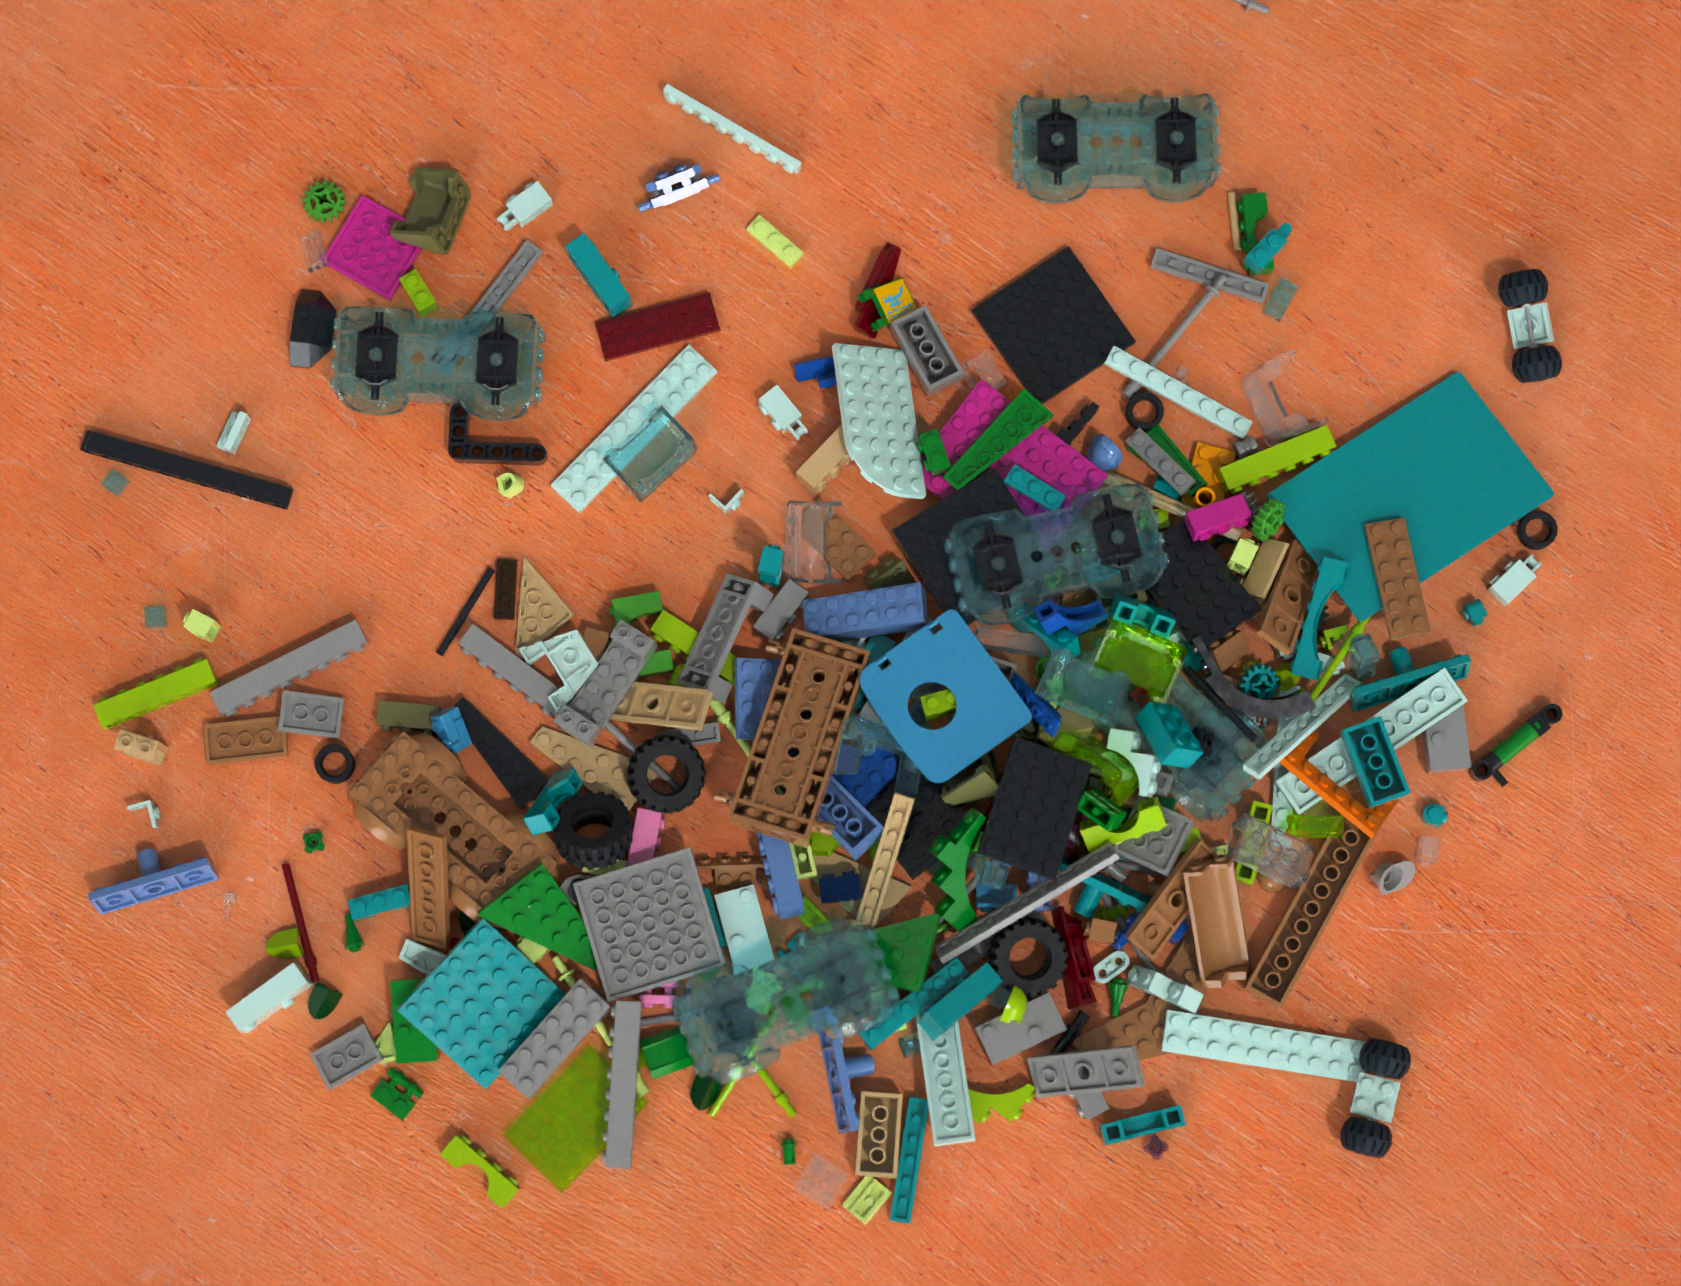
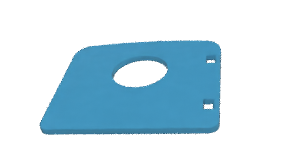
[860,610,1032,783]

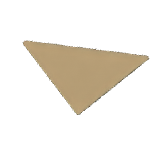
[515,557,575,661]

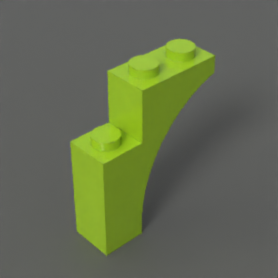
[968,1083,1035,1124]

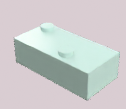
[714,884,776,976]
[226,962,314,1033]

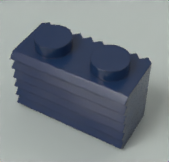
[818,871,862,904]

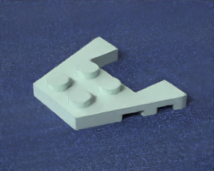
[519,630,599,713]

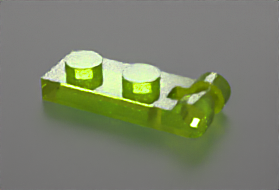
[1285,815,1344,838]

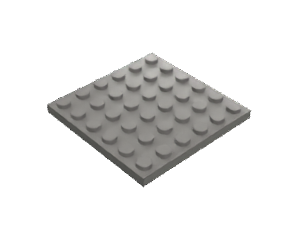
[573,847,726,1002]

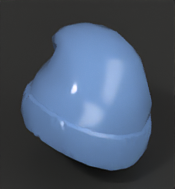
[1086,433,1123,471]

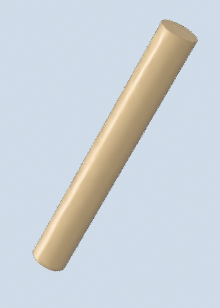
[1228,192,1242,251]

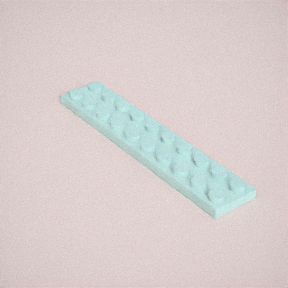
[550,345,718,514]
[1275,668,1468,815]
[1161,1010,1365,1082]

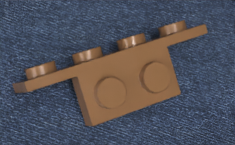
[695,854,766,888]

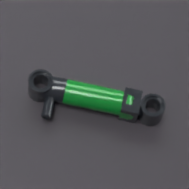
[1469,704,1563,787]

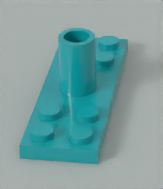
[1350,647,1471,713]
[1059,855,1151,918]

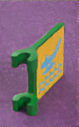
[857,277,917,331]

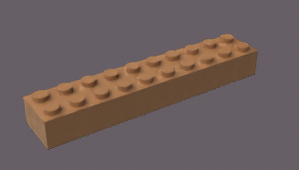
[1242,813,1379,1009]

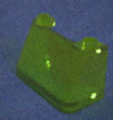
[1090,619,1188,704]
[1051,731,1139,807]

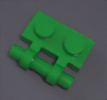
[370,1068,424,1121]

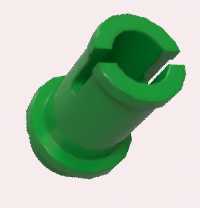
[780,1138,797,1165]

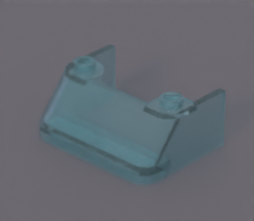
[834,717,921,796]

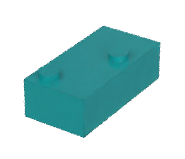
[565,233,632,318]
[1340,716,1411,809]
[918,963,1003,1041]

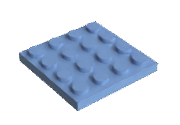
[734,658,812,740]

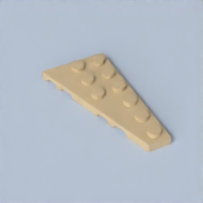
[530,726,658,812]
[810,842,912,927]

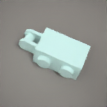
[497,181,553,231]
[758,385,808,441]
[1488,554,1542,607]

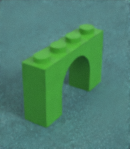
[609,591,674,679]

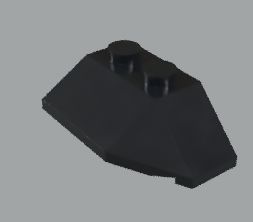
[290,289,337,369]

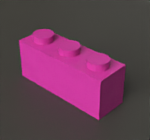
[1184,494,1252,541]

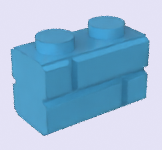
[430,706,472,754]

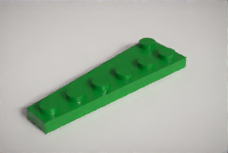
[943,389,1054,490]

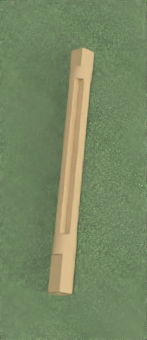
[1104,471,1243,542]

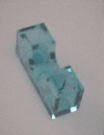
[1347,633,1380,682]

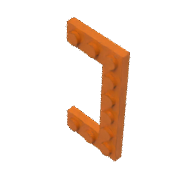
[1279,731,1399,838]

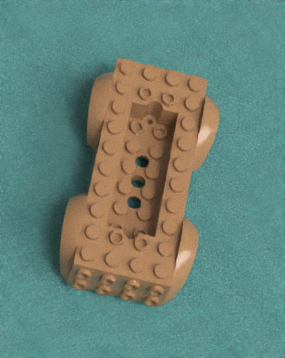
[349,731,560,930]

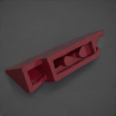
[854,242,901,339]
[1052,906,1097,1010]

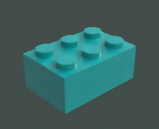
[1135,702,1204,768]

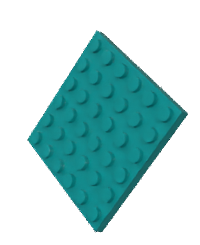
[396,917,566,1090]

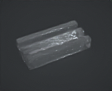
[301,230,328,273]

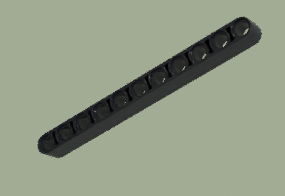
[80,430,294,509]

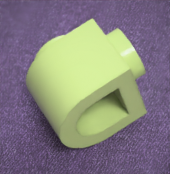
[496,473,524,498]

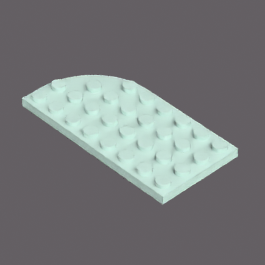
[832,343,926,499]

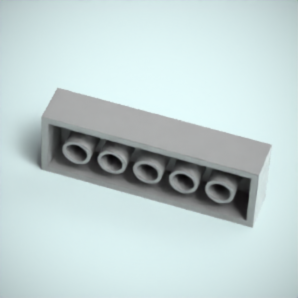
[498,978,612,1099]

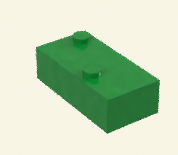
[390,977,440,1064]

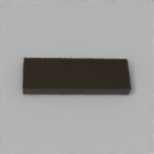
[494,559,518,620]

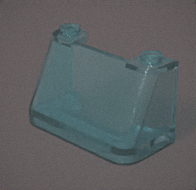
[602,406,697,502]
[1035,648,1131,729]

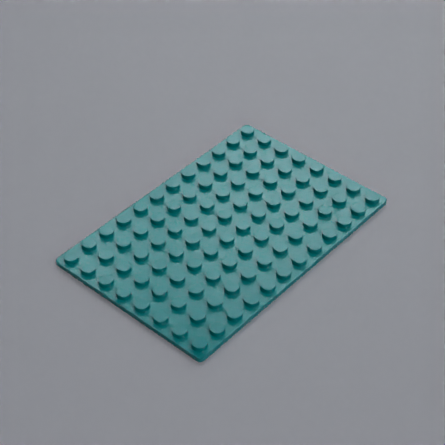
[1267,372,1554,622]

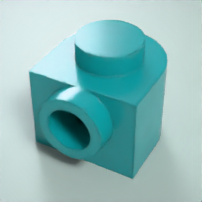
[1461,599,1488,627]
[1420,804,1448,828]

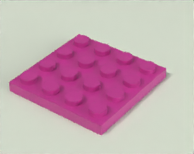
[321,195,422,301]

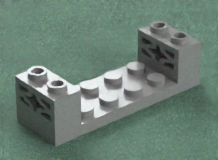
[677,573,774,703]
[553,620,658,748]

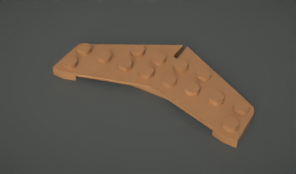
[1071,933,1207,1060]

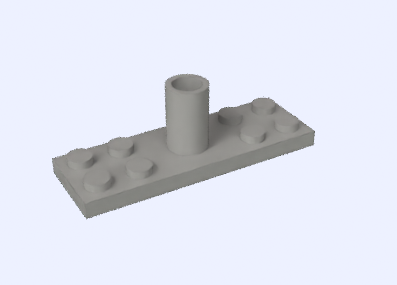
[1027,1045,1145,1098]

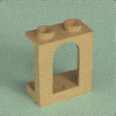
[113,729,169,766]

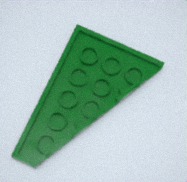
[477,862,597,971]
[804,913,941,993]

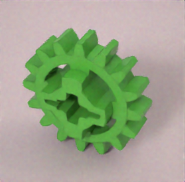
[302,180,346,224]
[1251,498,1286,541]

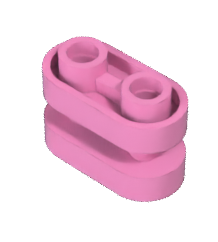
[637,981,679,1008]

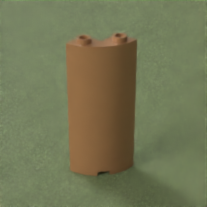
[1183,855,1252,989]

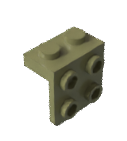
[862,554,917,589]

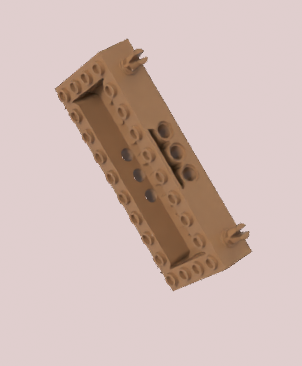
[713,628,870,848]

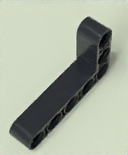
[448,402,548,466]

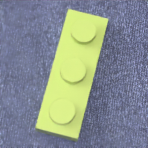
[746,215,804,269]

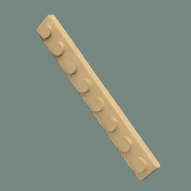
[851,792,915,935]

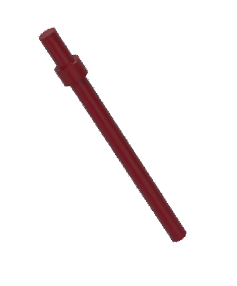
[282,863,320,983]

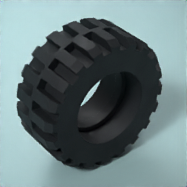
[626,735,706,813]
[553,791,633,870]
[987,916,1069,997]

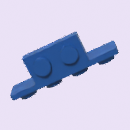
[794,355,837,388]
[1010,673,1062,737]

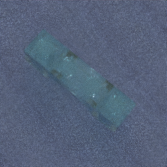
[926,853,1010,891]

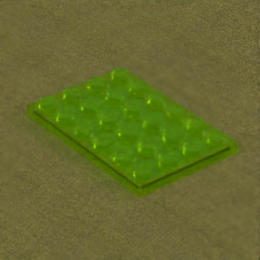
[503,1046,648,1193]

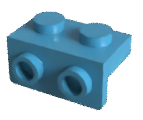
[976,883,1017,913]

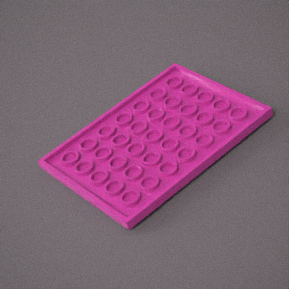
[921,379,1108,552]

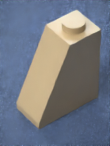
[1036,701,1100,748]

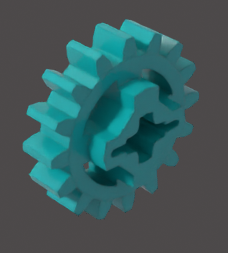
[1236,663,1280,698]

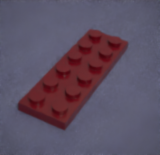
[595,292,720,361]

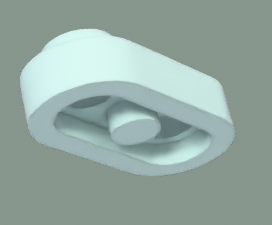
[1093,951,1129,984]

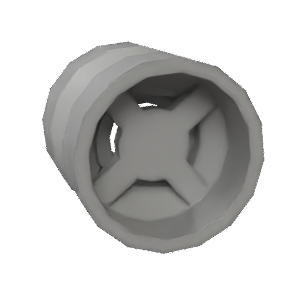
[1232,436,1259,460]

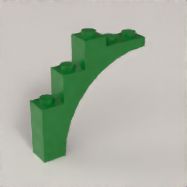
[928,808,986,932]

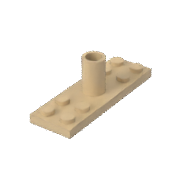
[610,682,713,731]

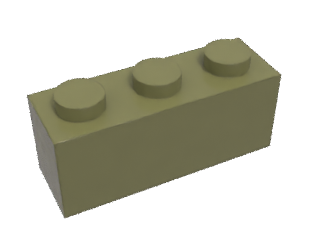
[376,700,442,735]

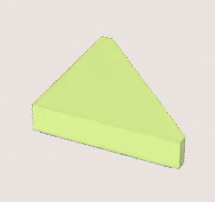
[375,1022,396,1064]

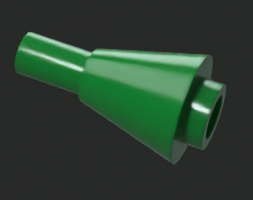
[344,914,365,953]
[1109,978,1129,1017]

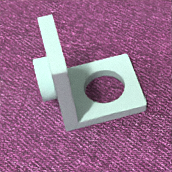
[708,489,745,515]
[126,800,161,829]

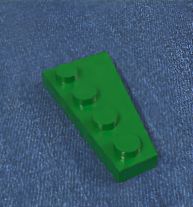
[1127,424,1207,497]

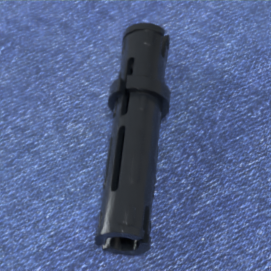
[1049,1010,1091,1054]

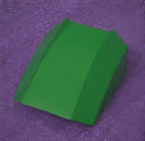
[640,1026,697,1080]

